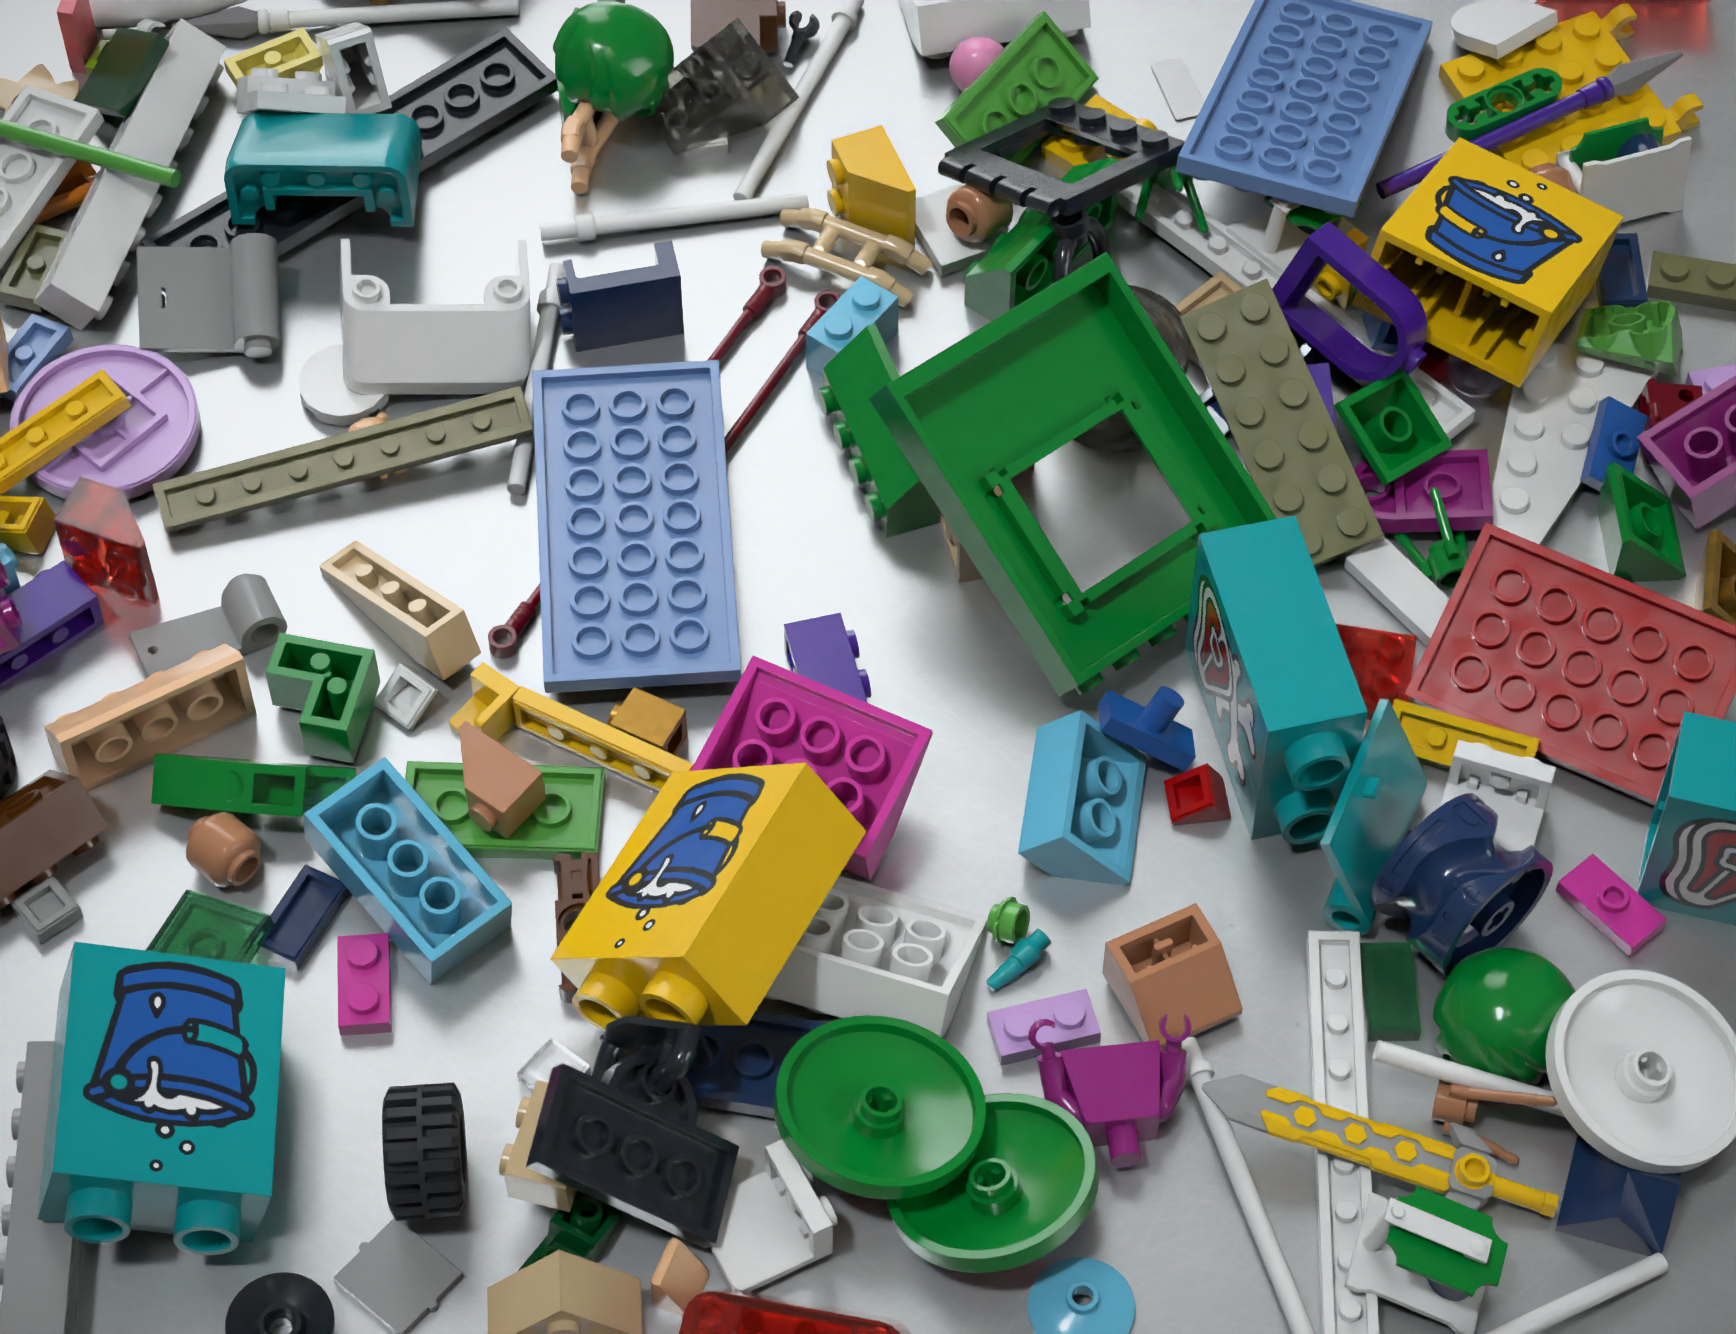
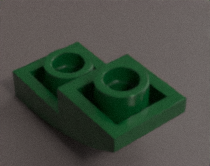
[518,1190,623,1271]

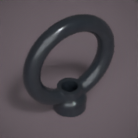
[1051,209,1111,284]

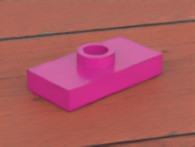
[1555,853,1667,957]

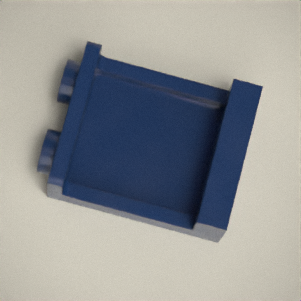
[556,240,684,352]

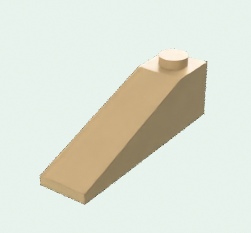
[319,540,481,680]

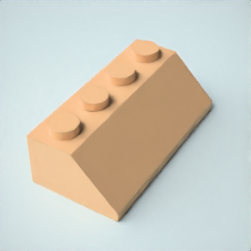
[44,644,256,792]

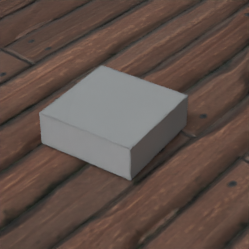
[10,875,83,944]

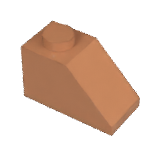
[459,721,546,839]

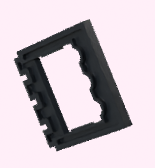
[938,97,1185,218]

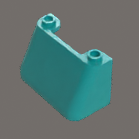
[224,111,422,227]

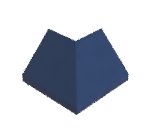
[1555,1135,1681,1256]

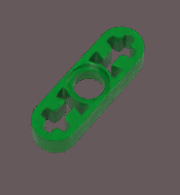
[1444,68,1562,142]

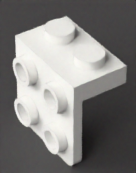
[1440,740,1556,851]
[709,1139,838,1294]

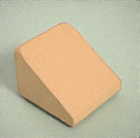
[650,1237,709,1318]

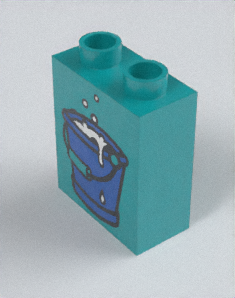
[37,941,286,1255]

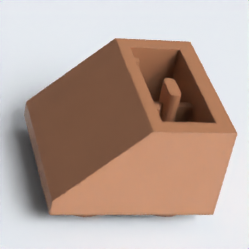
[1102,903,1243,1050]

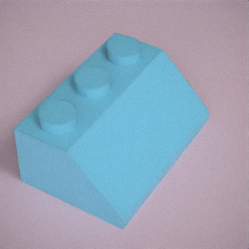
[1018,710,1147,886]

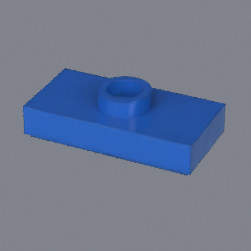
[1580,396,1647,491]

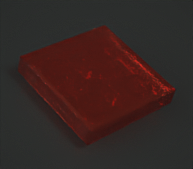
[1335,623,1417,720]

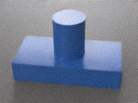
[1098,686,1196,771]

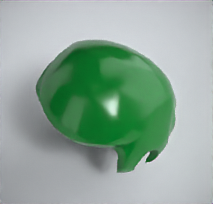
[552,1,674,122]
[1432,947,1576,1084]

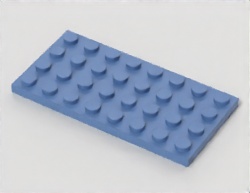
[1175,0,1433,218]
[532,360,741,693]

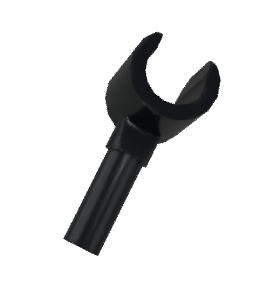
[783,10,820,68]

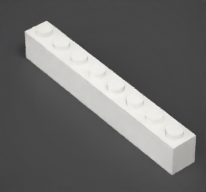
[33,18,226,331]

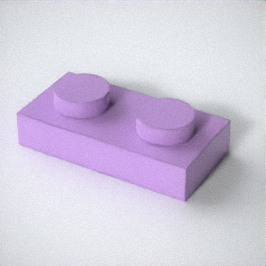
[987,989,1101,1066]

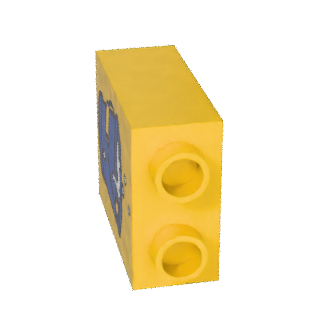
[1352,137,1624,388]
[550,762,866,1031]

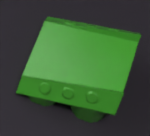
[1576,301,1683,376]

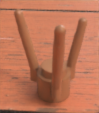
[1432,1080,1557,1165]

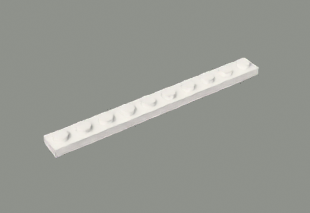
[1117,181,1476,440]
[1306,930,1379,1334]

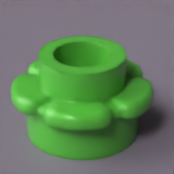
[987,896,1030,946]

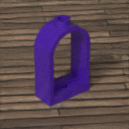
[1272,222,1427,381]

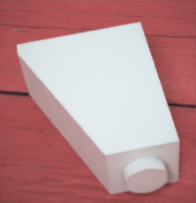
[314,22,392,114]

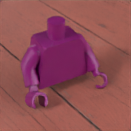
[1028,1014,1192,1167]

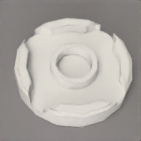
[298,344,390,426]

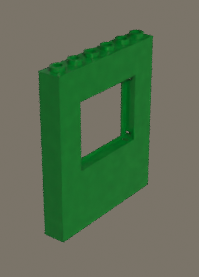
[869,252,1277,696]

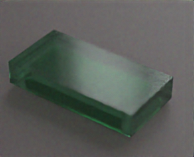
[1360,942,1421,1042]

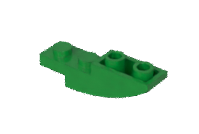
[151,753,356,817]

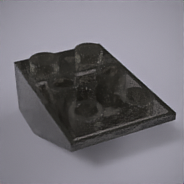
[647,17,800,155]

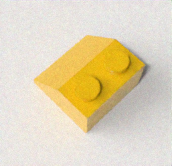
[826,125,916,249]

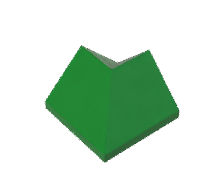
[1333,369,1453,486]

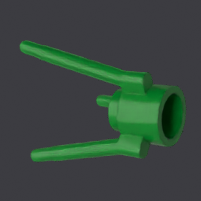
[1134,164,1208,234]
[1391,487,1469,589]

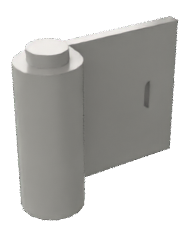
[136,233,281,358]

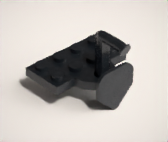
[526,1016,739,1248]

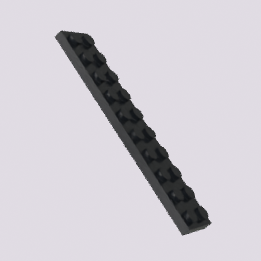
[141,27,558,257]

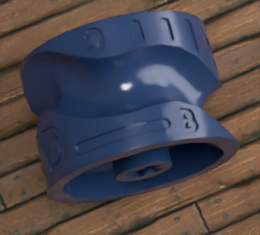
[1369,793,1553,976]

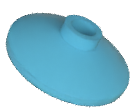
[1027,1257,1135,1334]

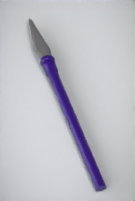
[1376,51,1683,199]

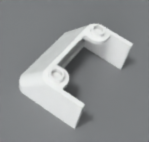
[340,239,530,395]

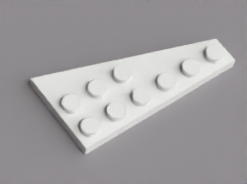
[1491,342,1658,546]

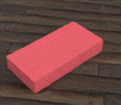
[56,0,99,74]

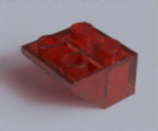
[53,476,159,605]

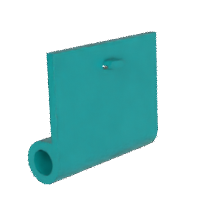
[1320,699,1428,935]

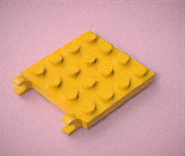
[1439,3,1704,170]

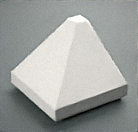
[373,663,438,731]

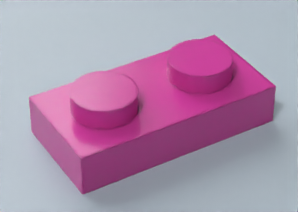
[337,933,392,1036]

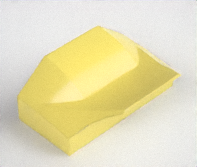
[223,27,323,87]

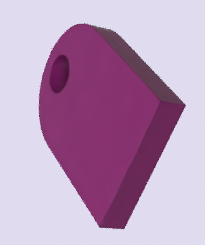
[1354,449,1493,533]

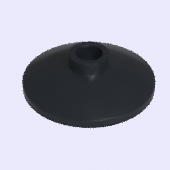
[225,1272,335,1334]

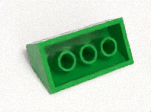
[963,157,1119,321]
[817,324,940,538]

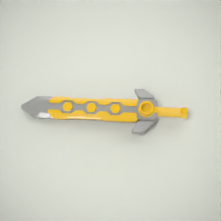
[1202,1074,1559,1218]

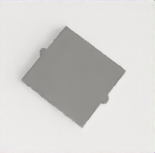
[333,1218,464,1334]

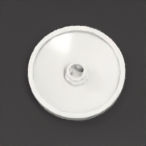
[1546,969,1736,1174]

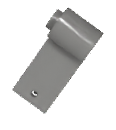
[129,573,288,678]

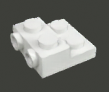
[236,68,346,115]

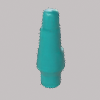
[986,928,1051,991]

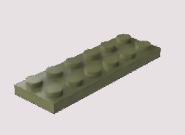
[1180,278,1384,568]

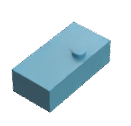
[304,757,513,985]

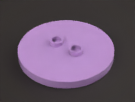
[10,344,200,503]

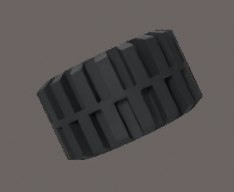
[382,1082,468,1221]

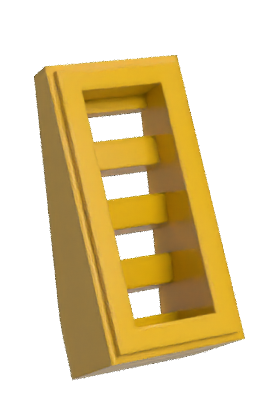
[0,496,58,554]

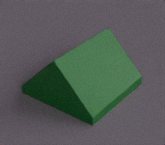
[1596,462,1686,582]

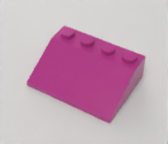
[691,655,933,881]

